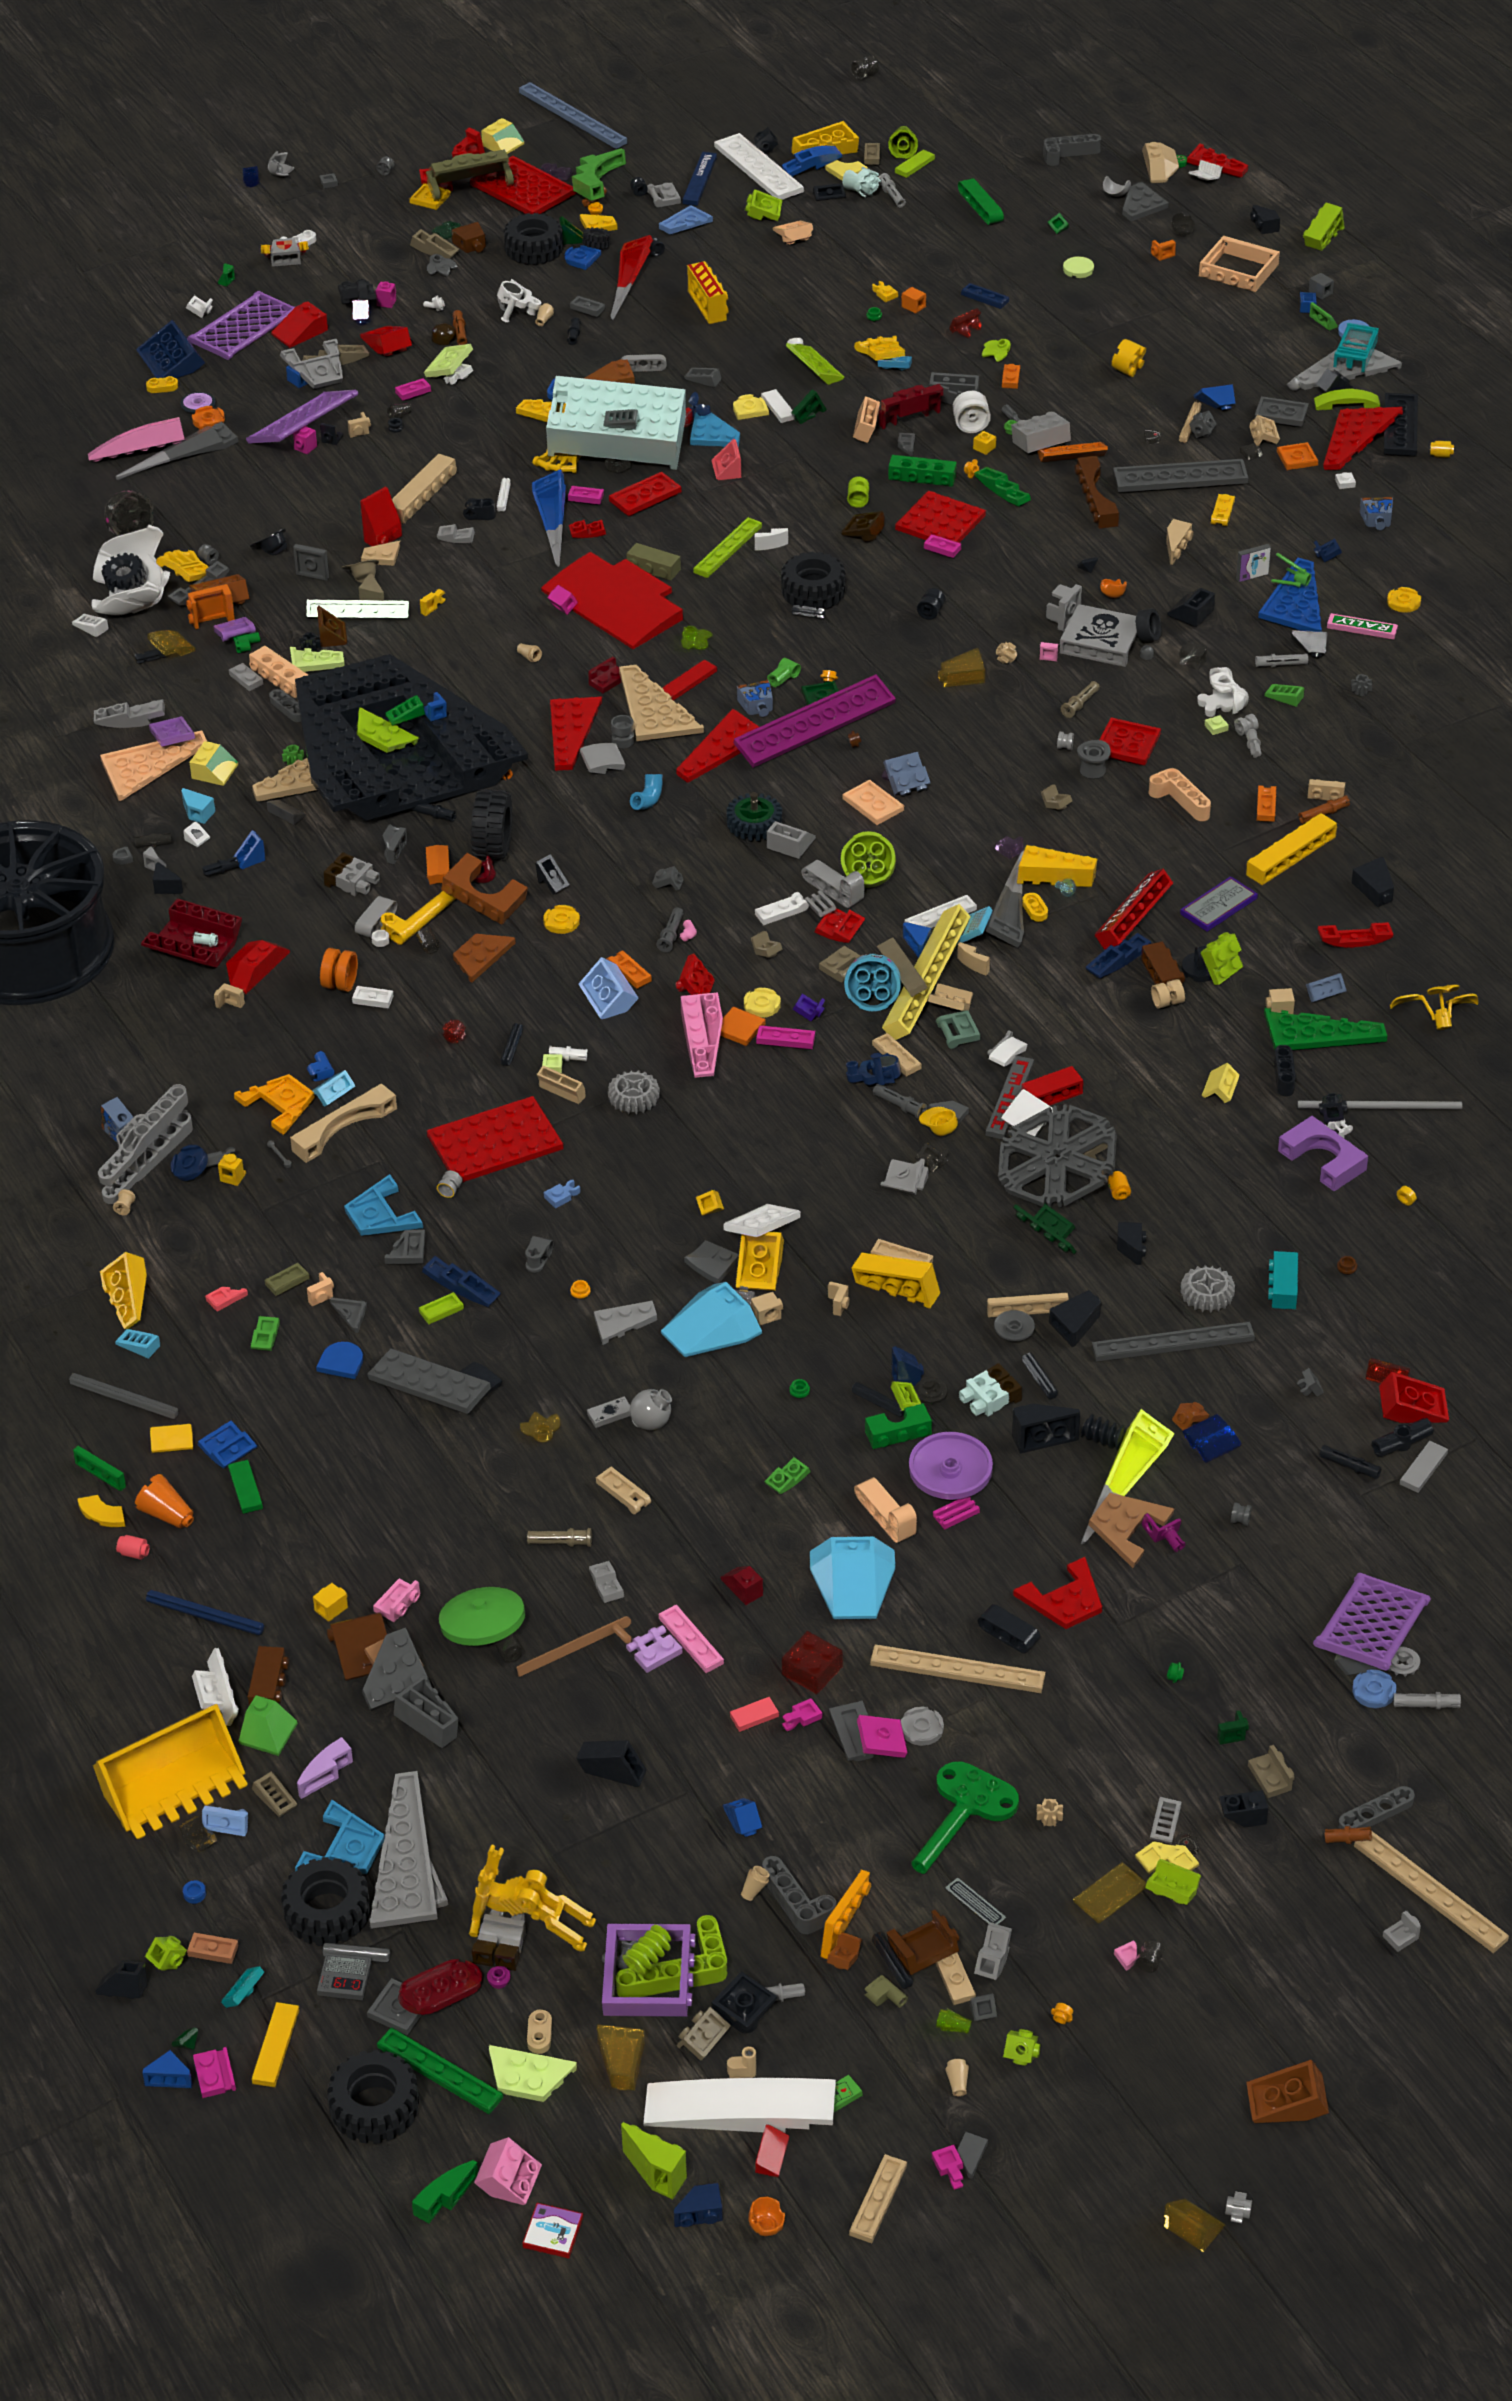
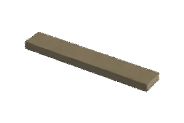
[877,937,928,997]

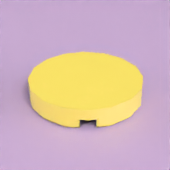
[744,988,781,1017]

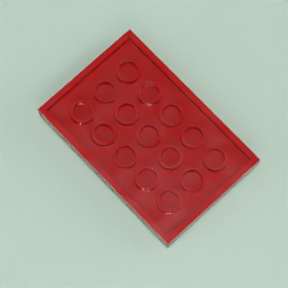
[470,156,576,214]
[427,1096,564,1182]

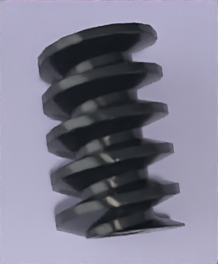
[1081,1414,1126,1451]

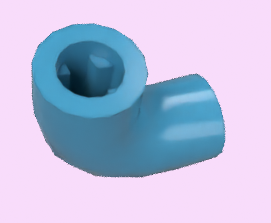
[630,774,663,810]

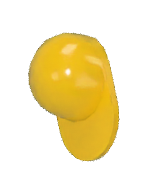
[919,1107,958,1136]

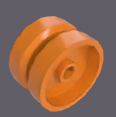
[320,948,358,992]

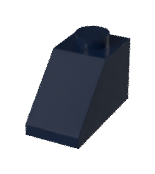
[891,1346,924,1388]

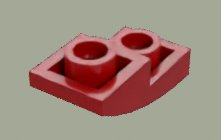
[569,520,606,538]

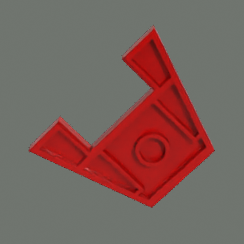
[1013,1557,1102,1629]

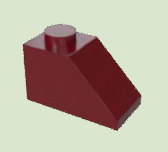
[721,1566,763,1605]

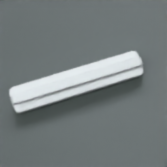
[497,478,511,512]

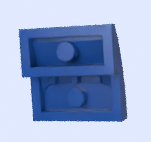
[198,1421,257,1468]

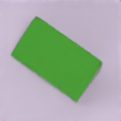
[1309,302,1338,331]

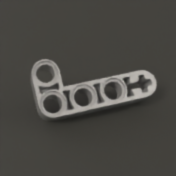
[801,860,864,908]

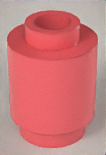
[116,1535,150,1560]

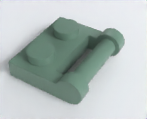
[936,1010,980,1049]

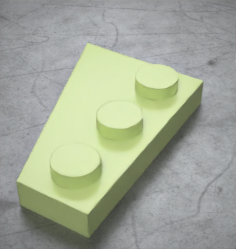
[290,647,345,672]

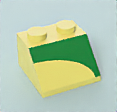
[481,118,524,154]
[190,741,238,786]

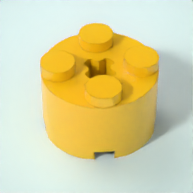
[1112,339,1146,377]

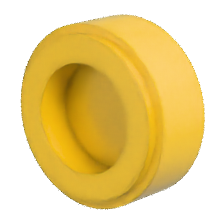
[1397,1186,1417,1206]

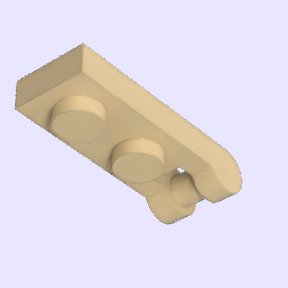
[596,1467,651,1514]

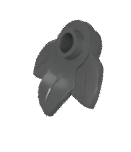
[427,254,457,277]

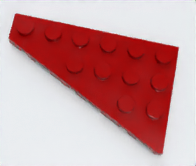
[1323,407,1403,470]

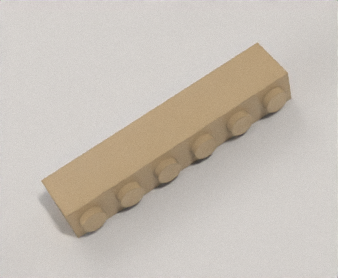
[392,454,457,524]

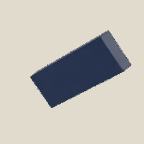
[961,283,1009,309]

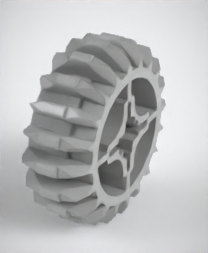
[608,1070,660,1115]
[1181,1265,1235,1313]

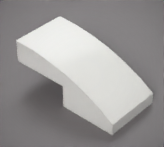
[755,528,788,551]
[989,1037,1027,1066]

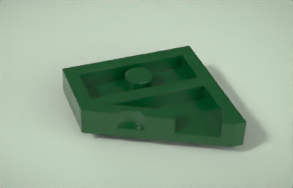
[791,389,827,424]

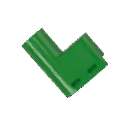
[233,632,260,653]

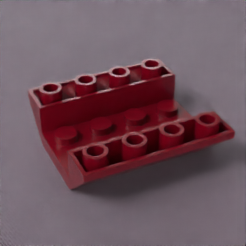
[141,898,242,968]

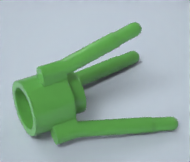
[1271,553,1312,588]

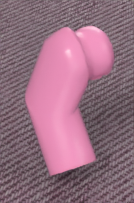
[680,920,697,942]

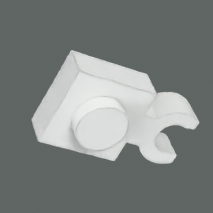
[444,364,473,385]

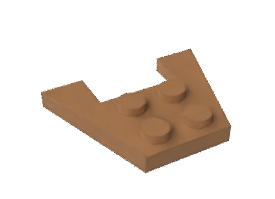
[1088,1493,1174,1568]

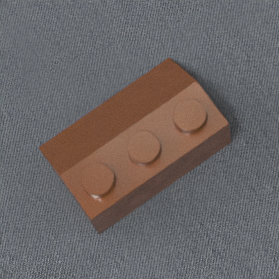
[189,574,249,604]

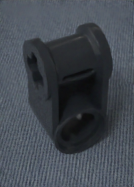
[463,498,496,520]

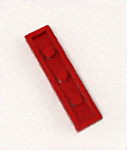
[663,660,717,701]

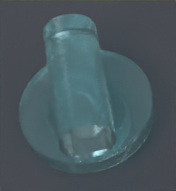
[1055,879,1076,897]

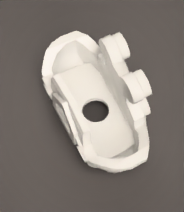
[1197,667,1249,717]

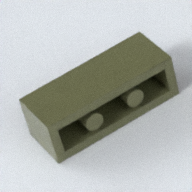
[627,543,681,580]

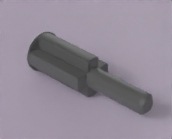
[1001,404,1020,422]

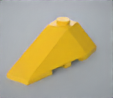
[100,1252,147,1329]

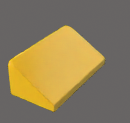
[150,1424,193,1453]

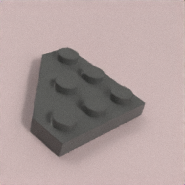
[1122,182,1169,221]
[362,1627,431,1711]

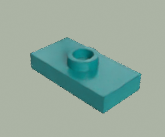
[221,1966,264,2008]

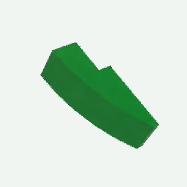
[412,2160,478,2224]

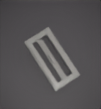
[805,890,836,917]

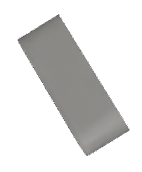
[355,896,397,938]

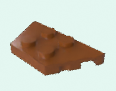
[453,934,516,982]

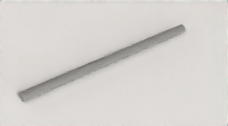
[1297,1101,1462,1109]

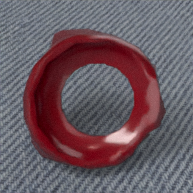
[473,855,496,883]

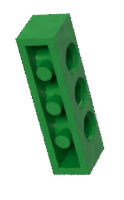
[888,455,957,486]

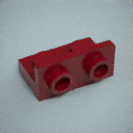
[588,657,622,694]

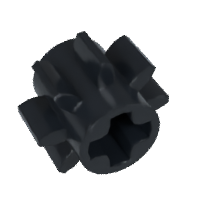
[299,632,321,652]

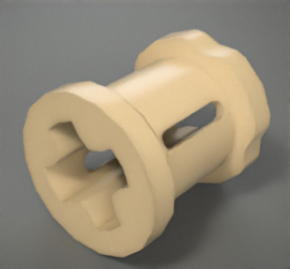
[113,1189,135,1215]

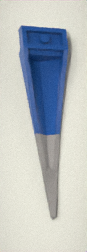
[532,469,566,567]

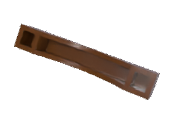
[1075,456,1119,529]

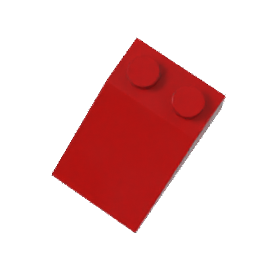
[271,301,328,348]
[360,326,412,356]
[360,487,402,546]
[1379,1372,1449,1423]

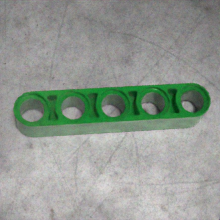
[958,178,1004,225]

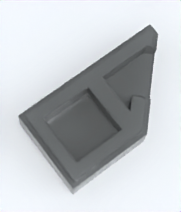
[898,433,915,456]

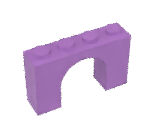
[1278,1116,1368,1191]

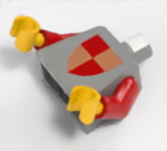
[261,236,309,267]

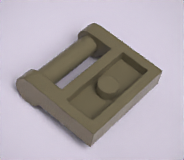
[819,946,863,982]

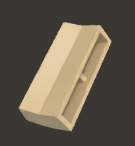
[537,1066,585,1104]

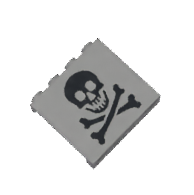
[1060,604,1137,667]

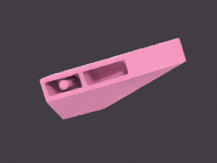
[88,417,184,462]
[681,992,723,1078]

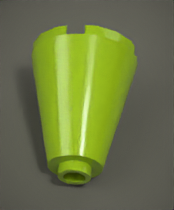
[888,126,918,159]

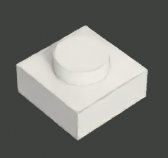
[1335,472,1356,489]

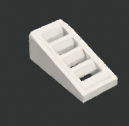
[72,614,108,637]

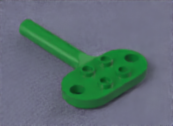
[911,1762,1019,1874]

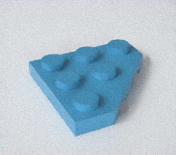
[690,412,740,447]

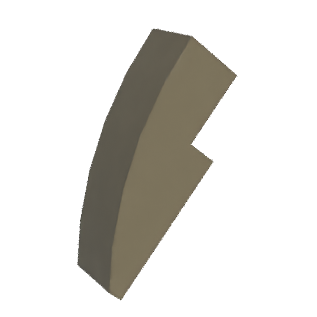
[410,229,459,258]

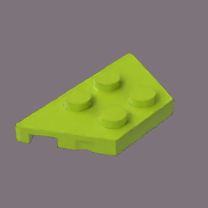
[357,707,419,753]

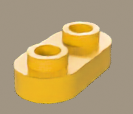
[146,376,178,393]
[1022,893,1048,922]

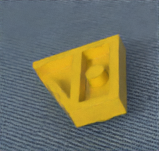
[580,214,617,231]

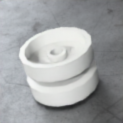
[953,391,990,433]

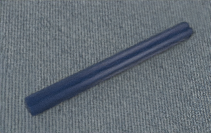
[146,1590,264,1635]

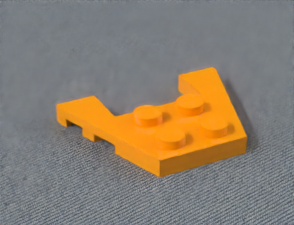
[234,1074,315,1135]

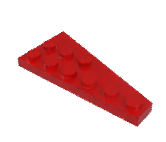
[550,697,602,771]

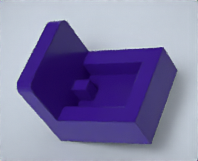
[793,993,825,1021]

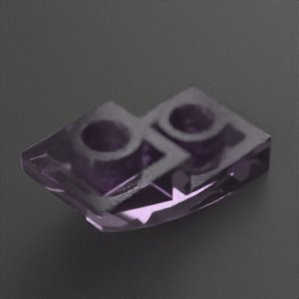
[540,163,573,181]

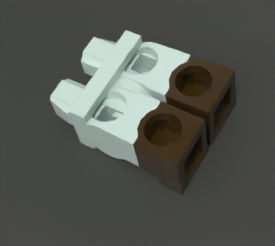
[959,1363,1022,1416]

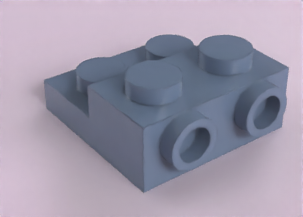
[883,752,930,796]

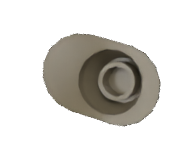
[341,560,379,583]

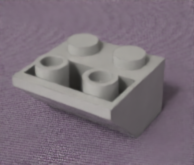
[767,821,816,859]

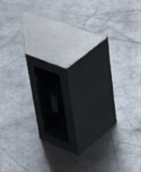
[1167,587,1215,627]

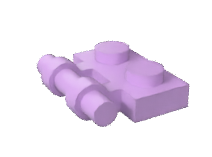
[626,1625,683,1673]

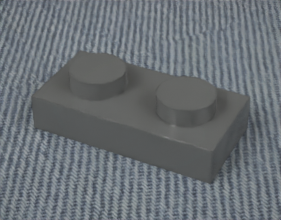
[570,296,605,317]

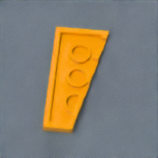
[821,1870,871,1959]

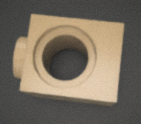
[751,1292,783,1326]

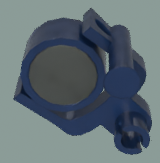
[846,1053,901,1085]

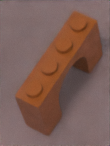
[441,853,528,925]

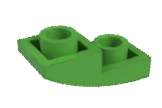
[765,1457,810,1494]

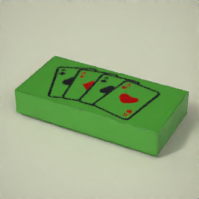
[834,2075,862,2112]

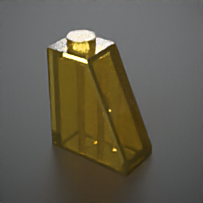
[938,648,985,687]
[597,2024,644,2090]

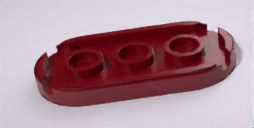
[398,1959,482,2015]

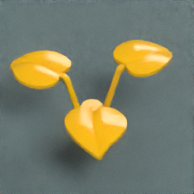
[1390,985,1478,1030]

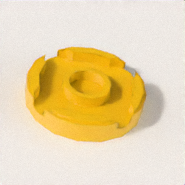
[1387,587,1421,612]
[543,905,580,934]

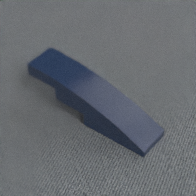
[1086,933,1151,978]
[422,1256,501,1307]

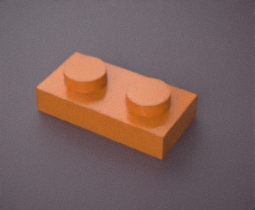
[1002,364,1020,389]

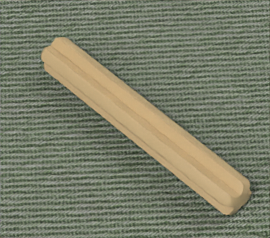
[1179,402,1202,443]

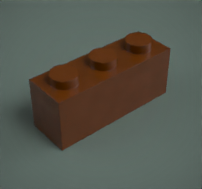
[1141,941,1185,985]
[248,1646,289,1706]

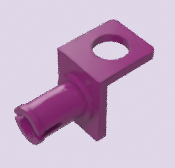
[1142,1513,1186,1552]

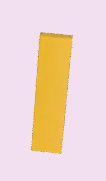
[252,2002,299,2087]

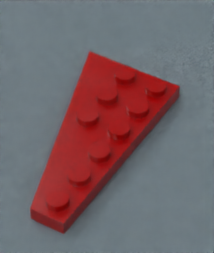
[676,709,759,783]

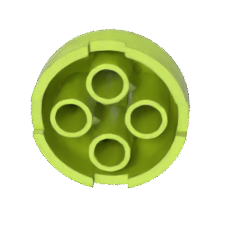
[841,832,896,888]

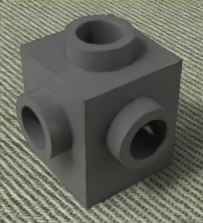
[1189,410,1217,438]

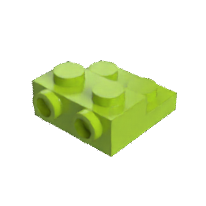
[745,189,782,221]
[1201,932,1243,985]

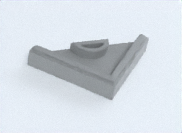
[880,1158,925,1195]

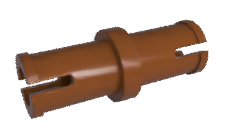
[1325,1826,1372,1844]

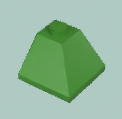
[239,1695,298,1756]

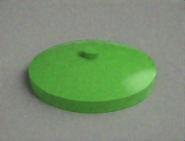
[439,1587,525,1646]

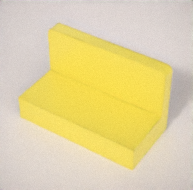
[1202,1063,1240,1103]

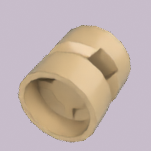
[1151,979,1185,1009]

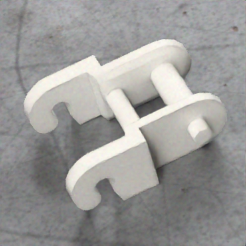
[1326,1119,1353,1138]

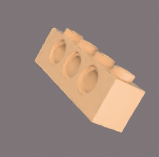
[249,646,308,698]

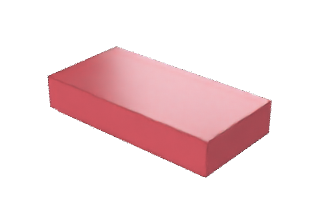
[730,1697,779,1732]

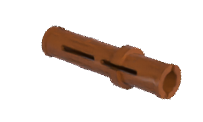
[453,310,467,345]
[1298,795,1350,824]

